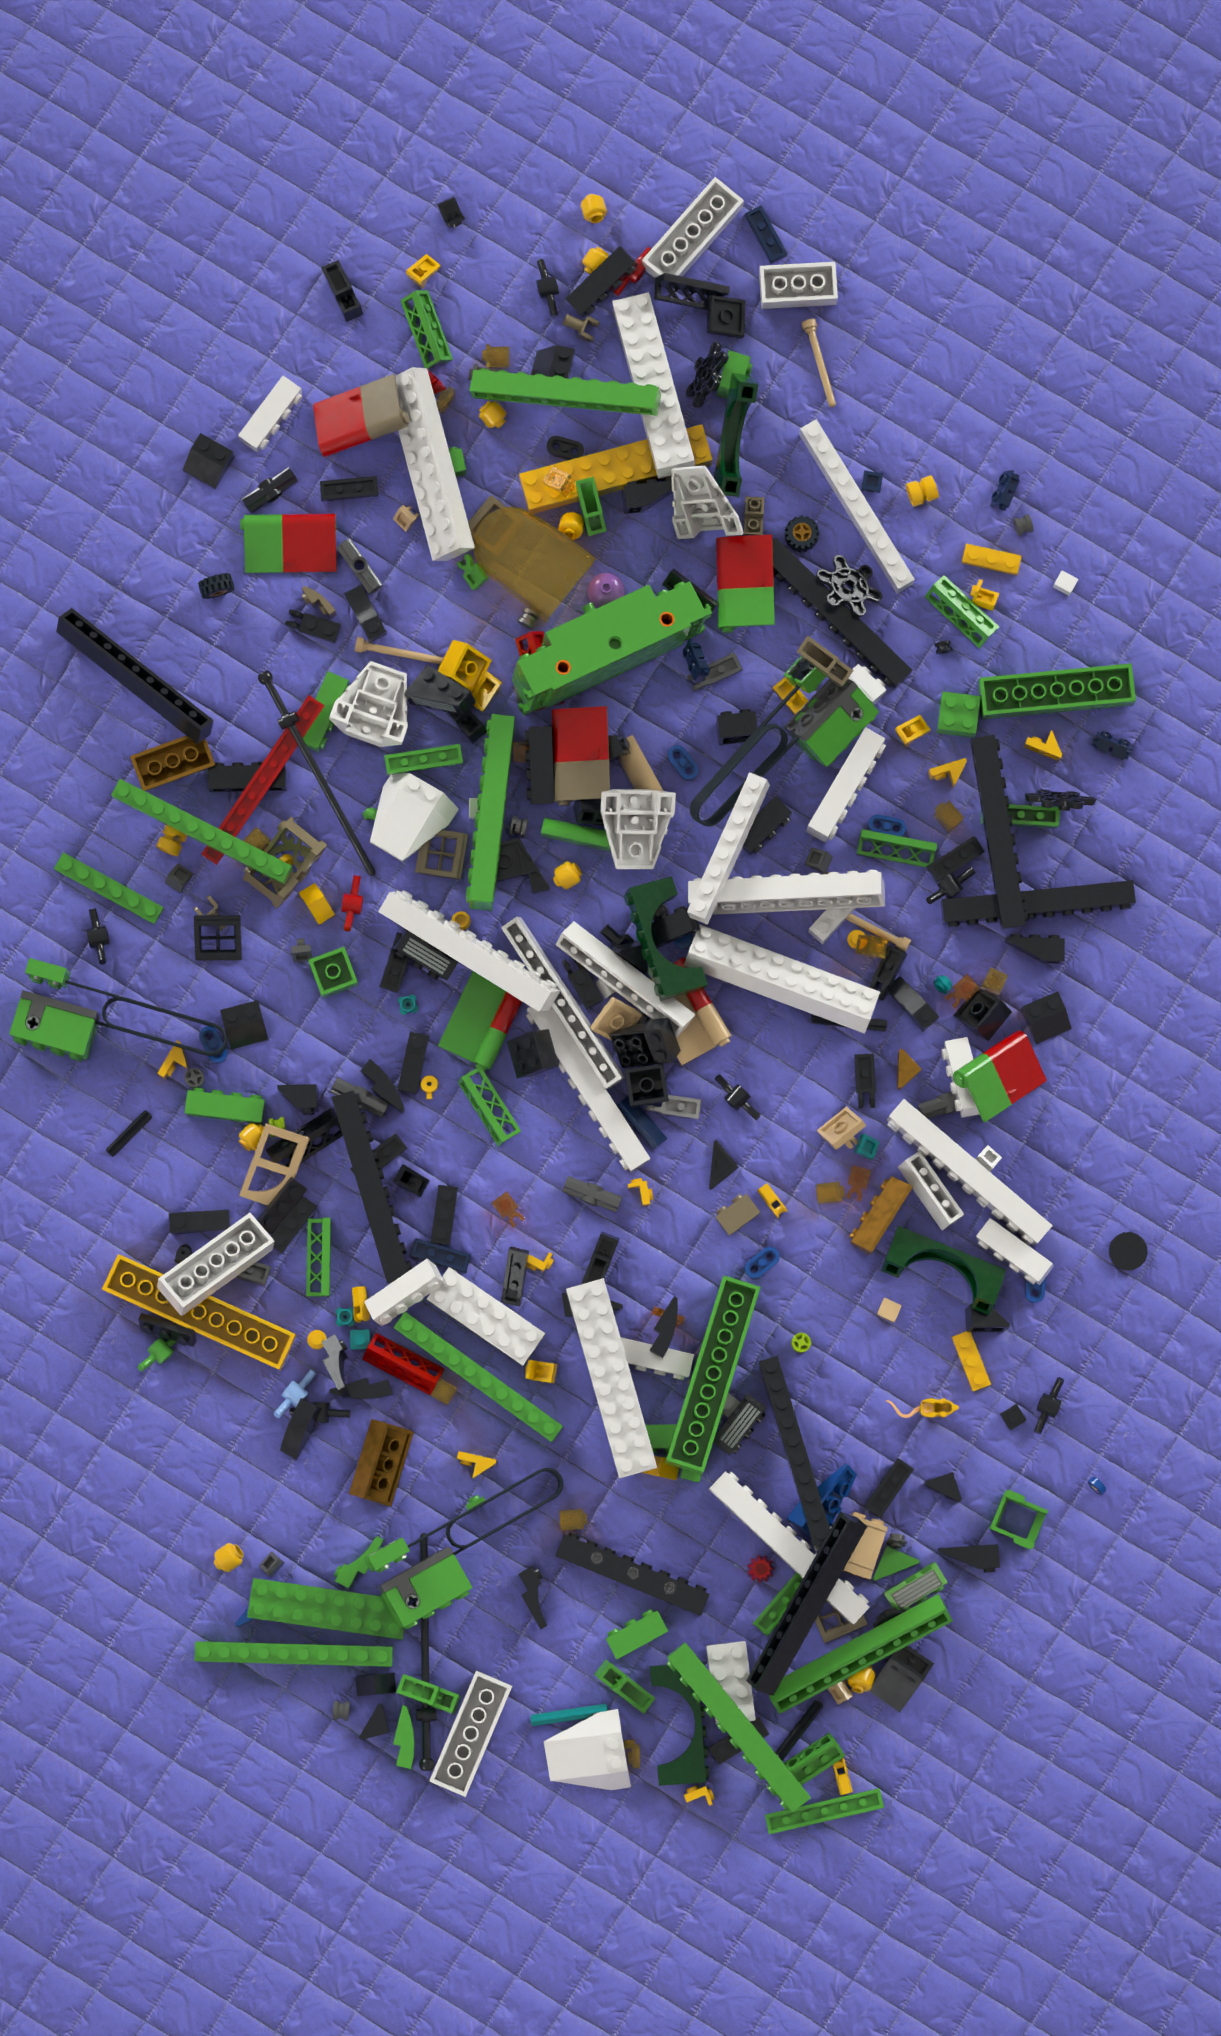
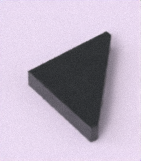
[709,1140,739,1190]

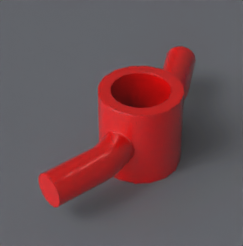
[613,247,651,296]
[341,875,363,932]

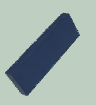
[744,205,788,264]
[616,1096,667,1149]
[410,1238,471,1273]

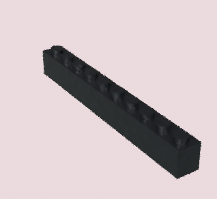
[773,538,912,689]
[56,608,214,745]
[970,735,1028,930]
[941,880,1136,927]
[331,1090,412,1284]
[759,1356,830,1551]
[746,1511,868,1696]

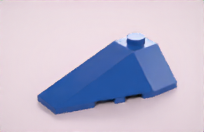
[787,1463,857,1539]

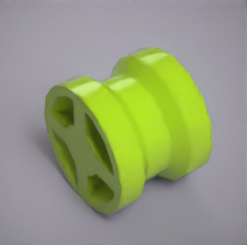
[269,1117,286,1137]
[791,1333,811,1353]

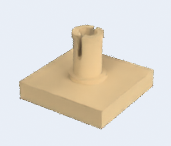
[590,997,642,1041]
[817,1106,866,1150]

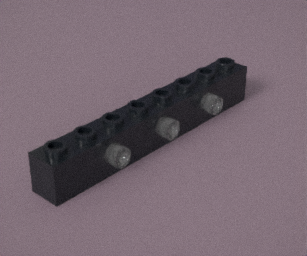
[555,1532,709,1616]

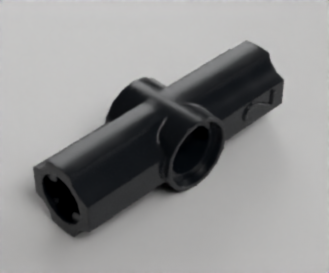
[242,467,298,513]

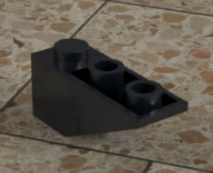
[1005,934,1065,964]

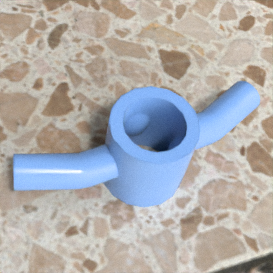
[274,1369,317,1418]

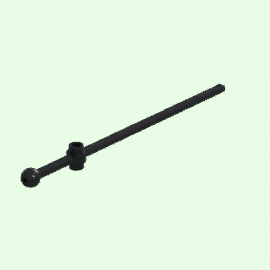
[258,670,375,876]
[416,1533,436,1771]

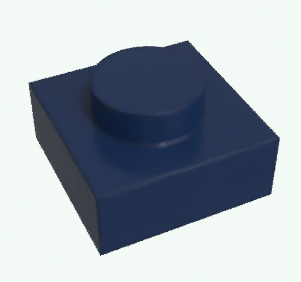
[861,470,883,493]

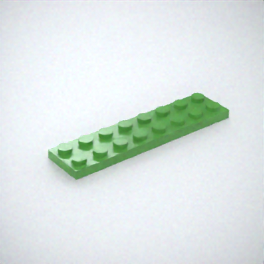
[247,1578,408,1640]

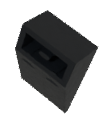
[622,477,674,514]
[610,1017,681,1068]
[869,1646,934,1712]

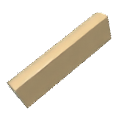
[618,735,663,791]

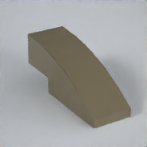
[796,636,854,687]

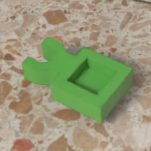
[456,554,489,590]

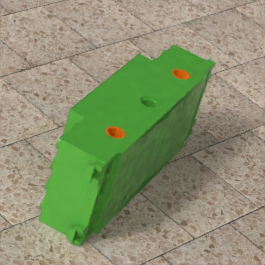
[512,581,712,716]

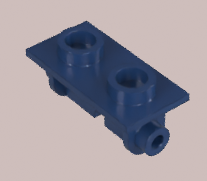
[990,470,1020,511]
[683,639,710,681]
[1092,731,1133,760]

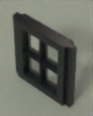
[194,915,242,961]

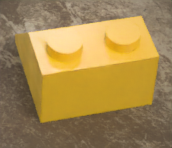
[438,640,492,693]

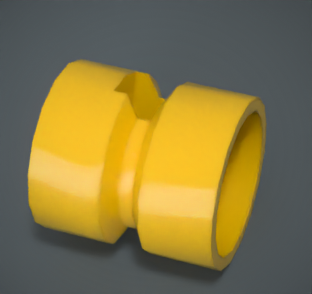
[905,475,939,507]
[156,825,188,857]

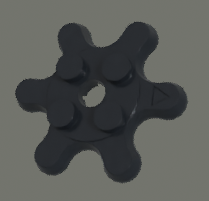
[686,341,729,407]
[816,555,882,617]
[1025,789,1097,811]

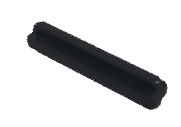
[106,1110,152,1157]

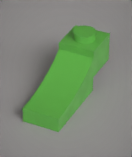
[334,1536,384,1588]
[396,1674,461,1715]

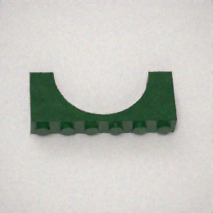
[714,373,759,497]
[624,876,708,1001]
[881,1226,1006,1315]
[650,1664,710,1786]

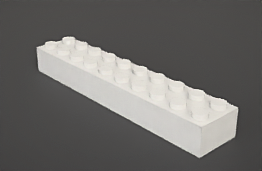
[612,292,695,479]
[395,367,475,561]
[688,870,885,915]
[378,890,560,1012]
[684,924,880,1034]
[886,1099,1053,1246]
[566,1278,657,1479]
[708,1471,870,1625]

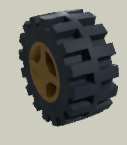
[785,515,819,552]
[198,573,235,599]

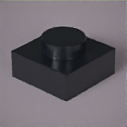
[999,1404,1027,1431]

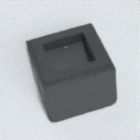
[804,847,833,873]
[165,864,193,893]

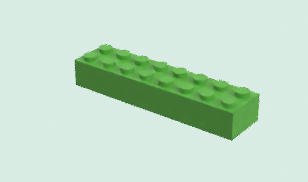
[977,663,1136,720]

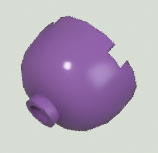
[587,573,625,609]

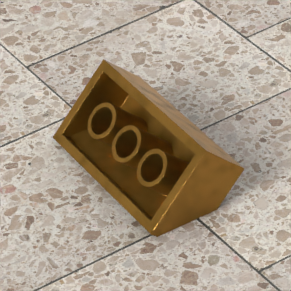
[130,736,216,791]
[849,1176,913,1255]
[349,1419,414,1507]

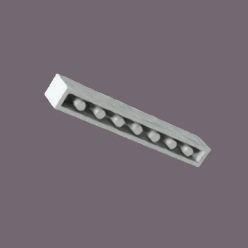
[687,772,770,925]
[555,921,695,1038]

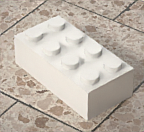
[759,262,838,309]
[706,1641,756,1724]

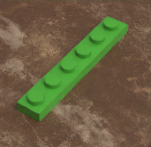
[54,852,164,925]
[764,1788,884,1834]

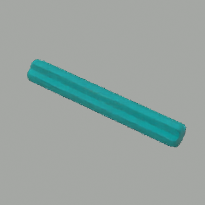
[530,1704,608,1726]

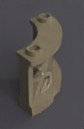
[242,817,327,909]

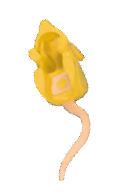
[886,1398,959,1418]

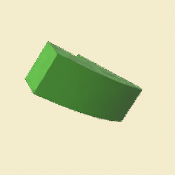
[575,476,607,536]
[594,1659,656,1714]
[393,1705,415,1769]

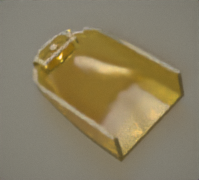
[473,507,596,622]

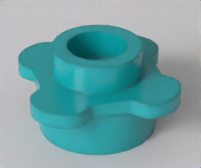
[933,975,952,994]
[398,994,418,1015]
[336,1307,355,1327]

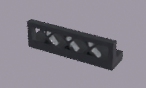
[654,273,730,311]
[266,1108,343,1175]

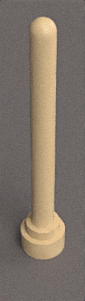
[801,319,836,407]
[354,637,444,665]
[846,914,911,952]

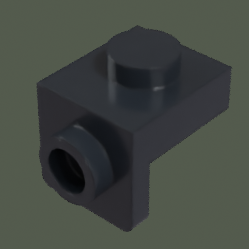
[437,196,465,228]

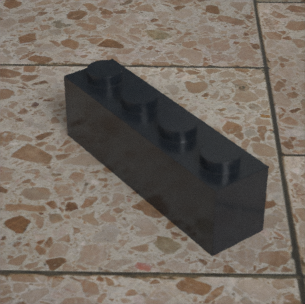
[565,246,639,317]
[525,725,554,804]
[208,762,287,792]

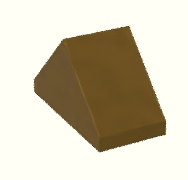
[897,1049,922,1090]

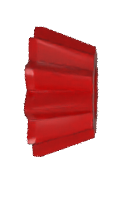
[427,369,447,394]
[747,1555,775,1583]

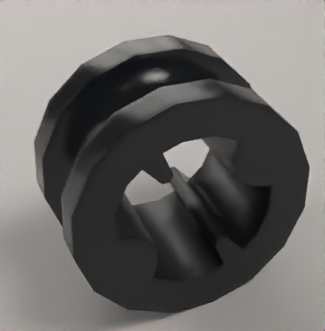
[934,641,953,654]

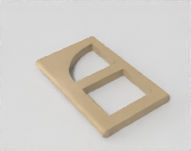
[239,1123,310,1205]

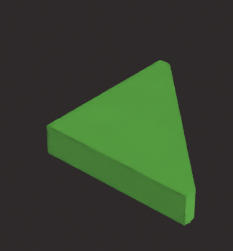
[872,1546,920,1581]

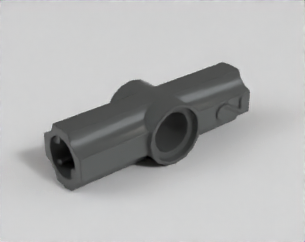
[337,539,383,595]
[330,1077,390,1118]
[918,1092,957,1119]
[562,1176,622,1213]

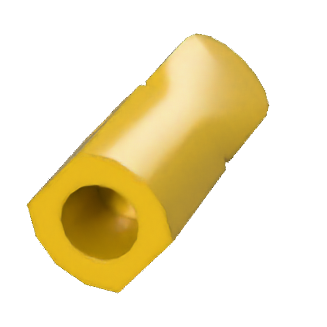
[757,1183,787,1218]
[352,1286,370,1323]
[832,1757,853,1795]

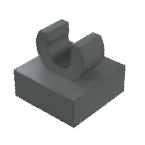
[291,938,312,962]

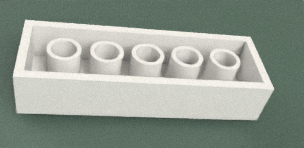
[642,177,744,278]
[806,727,886,843]
[157,1213,275,1316]
[427,1267,545,1366]
[429,1670,512,1797]

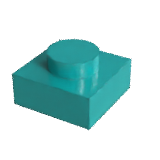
[854,1134,880,1160]
[350,1329,370,1350]

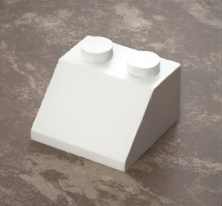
[848,664,887,705]

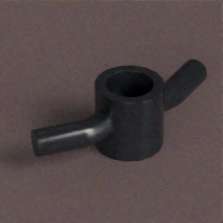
[536,259,559,316]
[926,867,976,904]
[86,908,110,965]
[715,1074,761,1121]
[1034,1377,1064,1434]
[289,1402,350,1423]

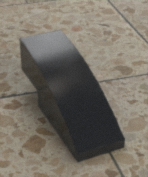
[321,260,364,322]
[446,709,487,744]
[361,1059,405,1114]
[582,1232,620,1284]
[649,1296,678,1359]
[329,1378,393,1399]
[280,1398,322,1460]

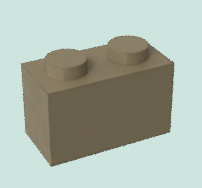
[715,1194,760,1237]

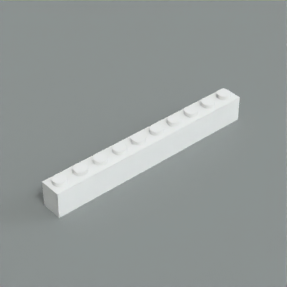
[799,419,915,594]
[501,917,626,1089]
[526,1006,651,1172]

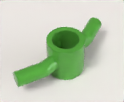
[137,1338,177,1372]

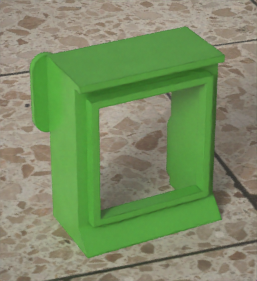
[989,1490,1048,1549]

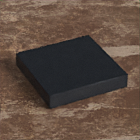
[707,295,746,338]

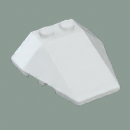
[671,466,744,539]
[329,661,408,747]
[370,773,459,862]
[601,789,676,869]
[544,1709,631,1790]

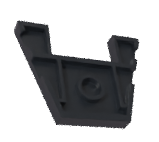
[496,838,550,894]

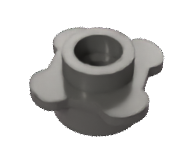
[886,1533,907,1549]

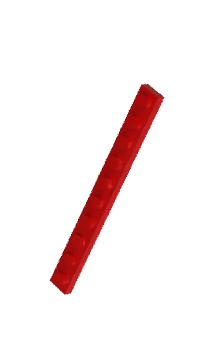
[201,695,325,865]

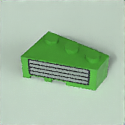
[883,1562,948,1611]

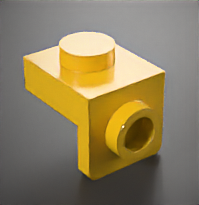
[970,579,999,611]
[627,1178,654,1206]
[527,1252,554,1272]
[525,1359,558,1384]
[683,1785,715,1806]

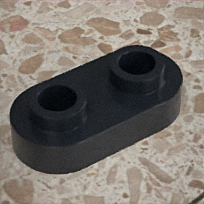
[547,436,584,460]

